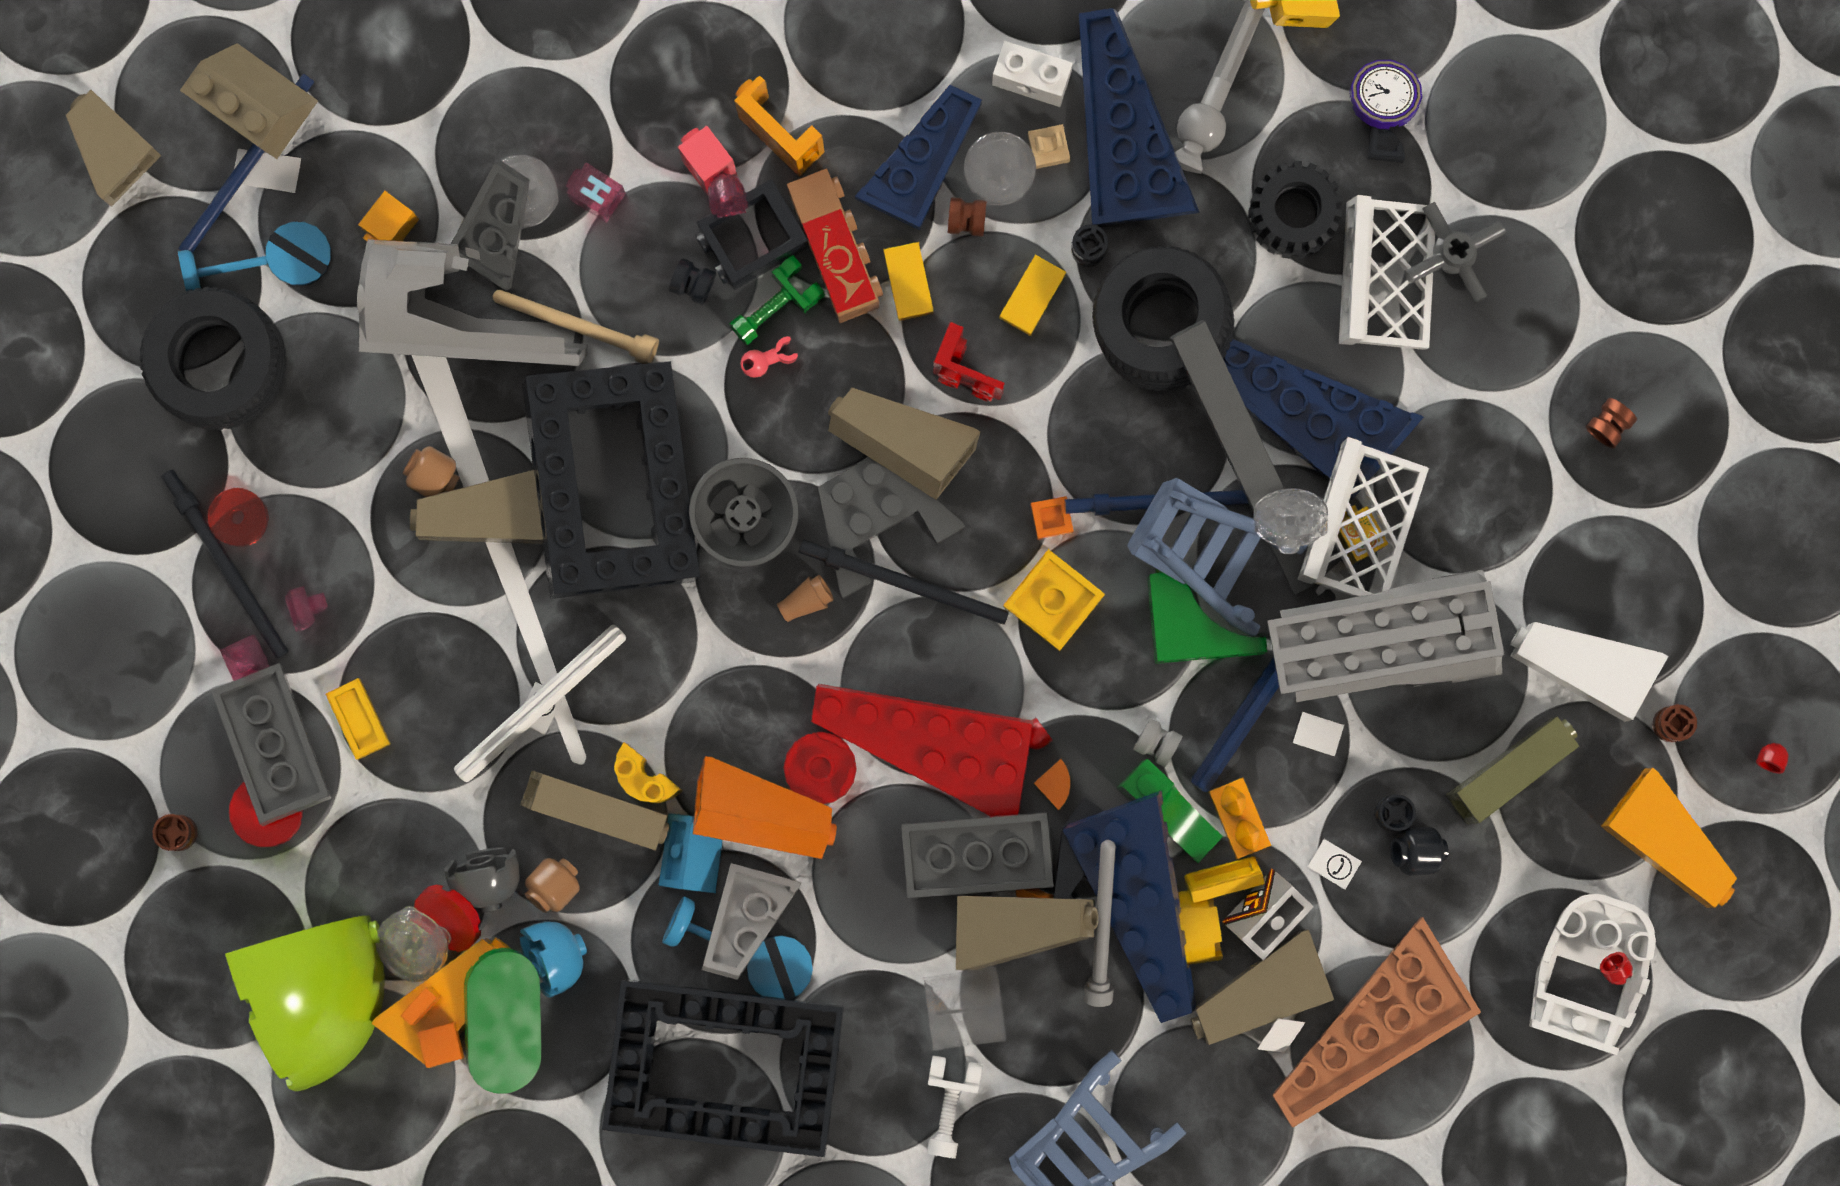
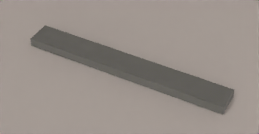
[1170,320,1316,595]

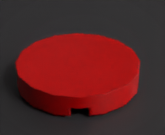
[784,732,857,804]
[229,782,304,847]
[414,884,482,952]

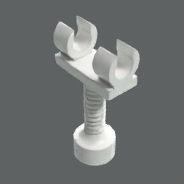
[927,1056,983,1158]

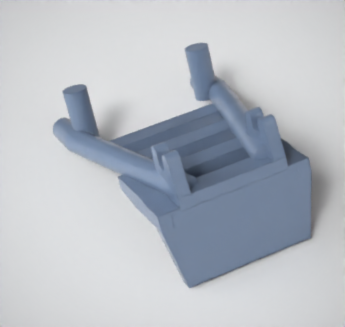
[1127,478,1308,637]
[1009,1050,1187,1186]

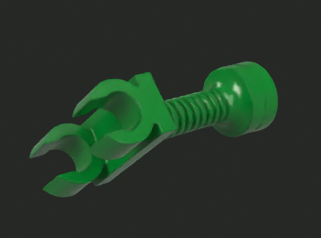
[729,255,825,345]

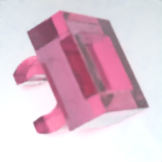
[285,586,328,632]
[220,635,270,681]

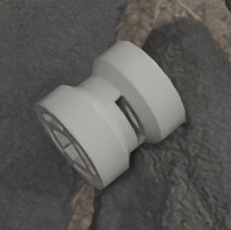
[1133,718,1183,767]

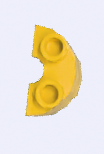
[614,742,683,803]
[1178,891,1223,965]

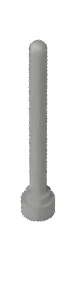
[1083,840,1116,1007]

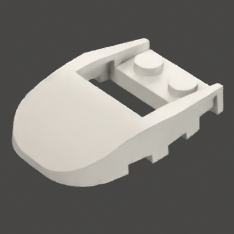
[1529,894,1656,1055]

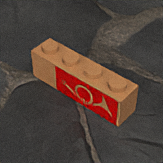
[787,168,884,323]

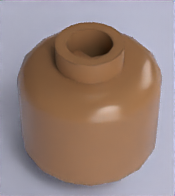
[402,446,459,497]
[525,858,580,913]

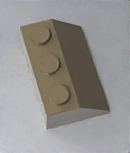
[180,43,318,159]

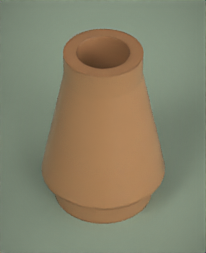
[777,575,834,622]

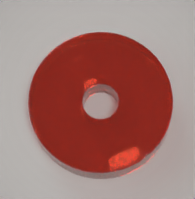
[208,488,269,547]

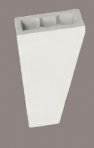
[1510,622,1668,722]

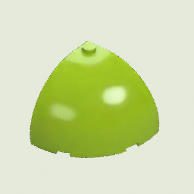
[225,915,385,1091]

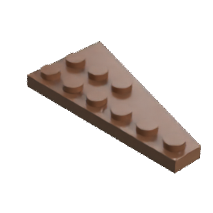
[1272,917,1481,1128]

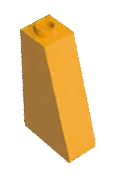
[1601,768,1737,908]
[372,937,511,1068]

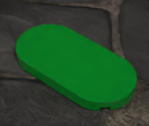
[464,948,541,1094]

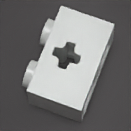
[992,41,1073,107]

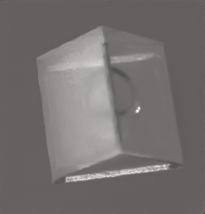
[924,967,1006,1050]

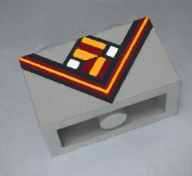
[1222,869,1314,960]

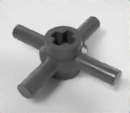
[1404,202,1505,303]

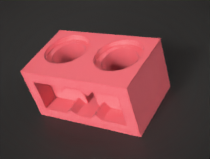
[678,126,738,197]

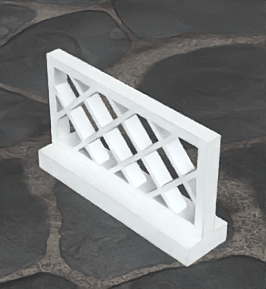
[1339,195,1435,350]
[1297,437,1429,597]

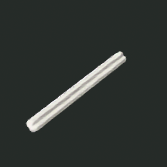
[454,625,626,782]

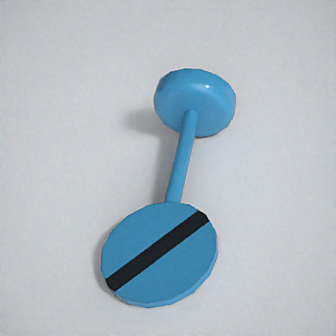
[178,222,331,292]
[662,896,813,999]

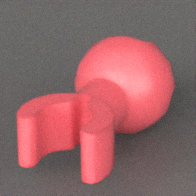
[740,336,798,378]

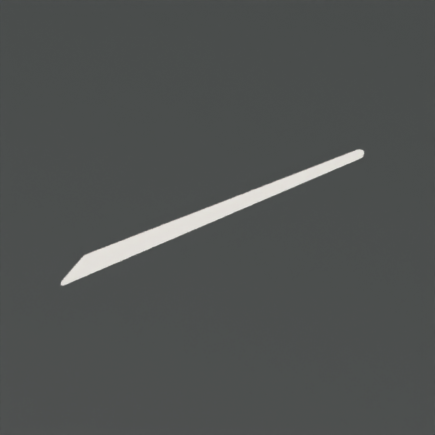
[411,355,586,765]

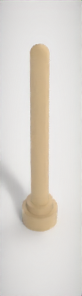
[493,290,659,364]

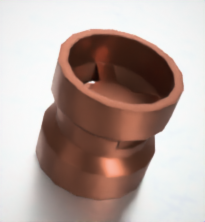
[947,197,987,237]
[1586,398,1637,449]
[1652,704,1697,743]
[152,814,198,851]

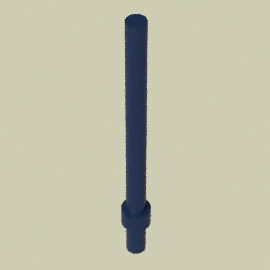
[178,74,315,253]
[1064,490,1249,516]

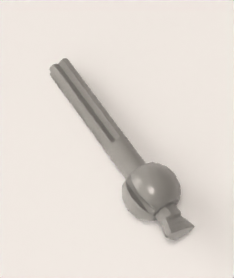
[1175,0,1265,174]

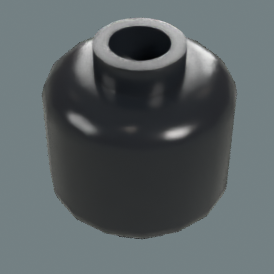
[1391,827,1449,876]

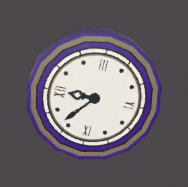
[1349,60,1422,129]

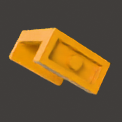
[734,76,825,177]

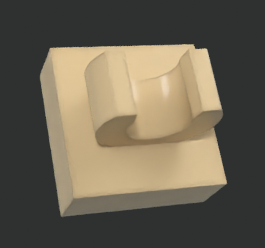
[1027,124,1070,169]

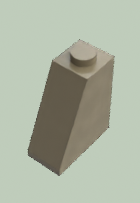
[66,90,162,207]

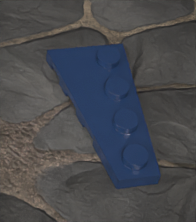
[855,85,982,230]

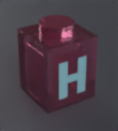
[566,163,626,223]

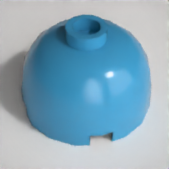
[520,921,587,998]

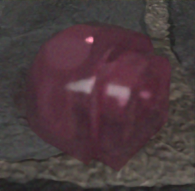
[708,173,748,218]

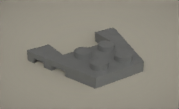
[818,457,965,599]

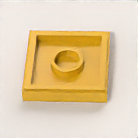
[1003,549,1105,652]

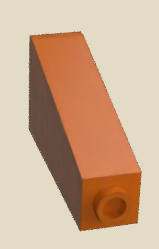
[693,756,837,859]

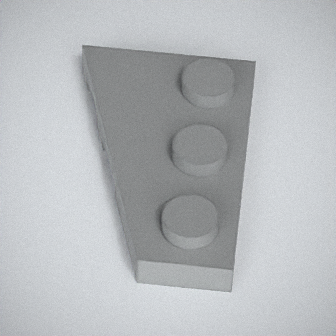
[702,863,802,980]

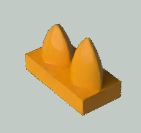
[1208,778,1271,859]

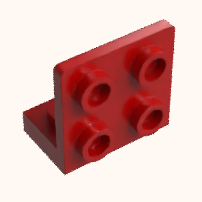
[933,322,1005,402]

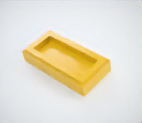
[883,242,934,321]
[999,254,1067,336]
[325,678,391,760]
[1184,856,1265,903]

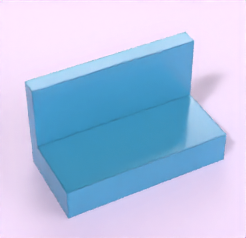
[659,813,723,893]

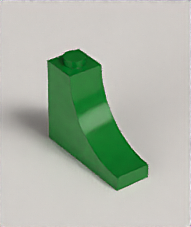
[1147,568,1267,664]
[1117,759,1223,863]

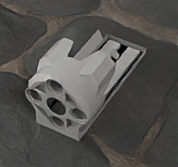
[357,239,588,366]
[1267,569,1505,702]

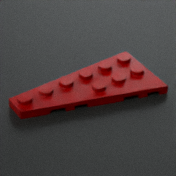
[811,684,1034,817]

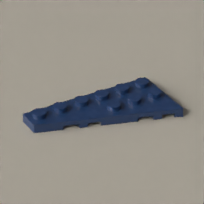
[1079,8,1200,227]
[1223,339,1424,500]
[1063,790,1197,1023]

